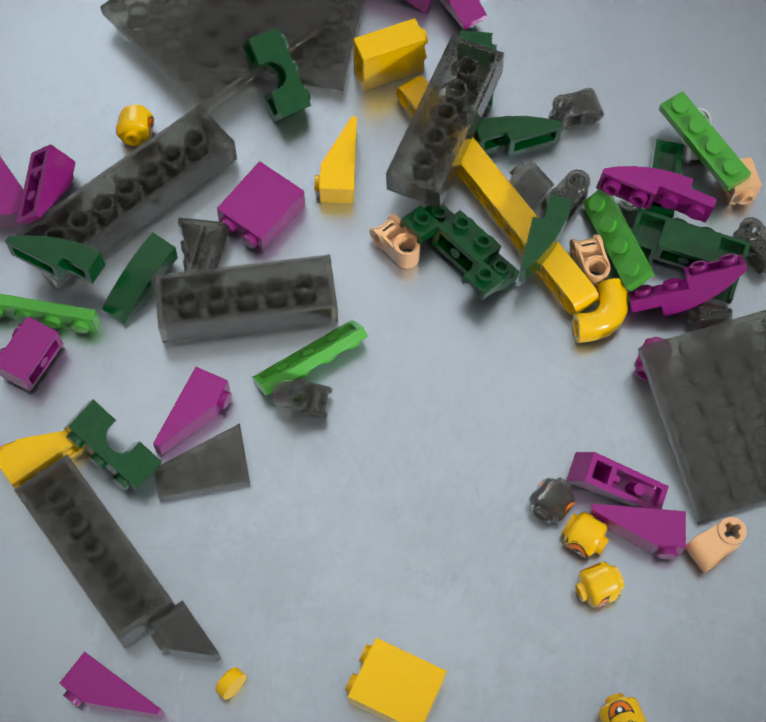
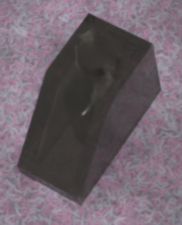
[150,600,221,662]

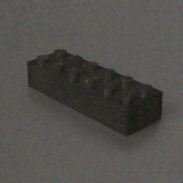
[386,35,504,209]
[154,254,338,343]
[14,454,177,649]

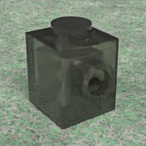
[509,159,555,208]

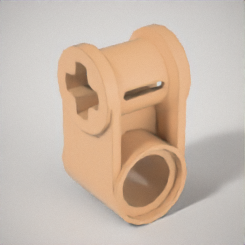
[369,213,420,269]
[569,234,611,290]
[685,517,747,573]

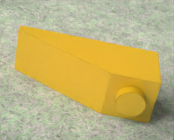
[314,116,357,204]
[0,430,85,494]

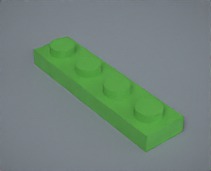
[659,91,751,192]
[582,190,655,292]
[0,294,101,333]
[252,319,368,395]

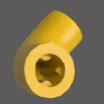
[573,278,628,343]

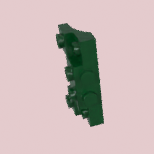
[399,199,520,300]
[632,208,751,304]

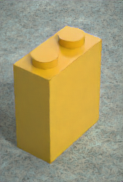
[353,18,428,91]
[345,638,447,722]

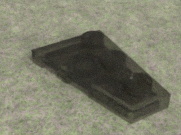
[154,423,251,500]

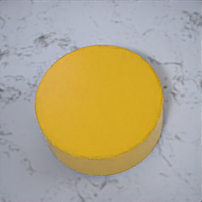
[215,667,247,700]

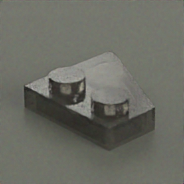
[178,217,230,280]

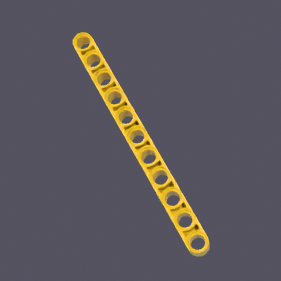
[396,75,599,316]

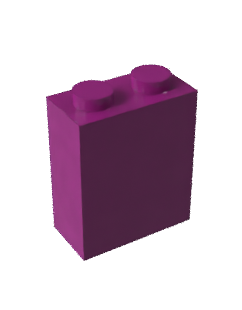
[216,161,305,252]

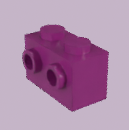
[0,316,63,392]

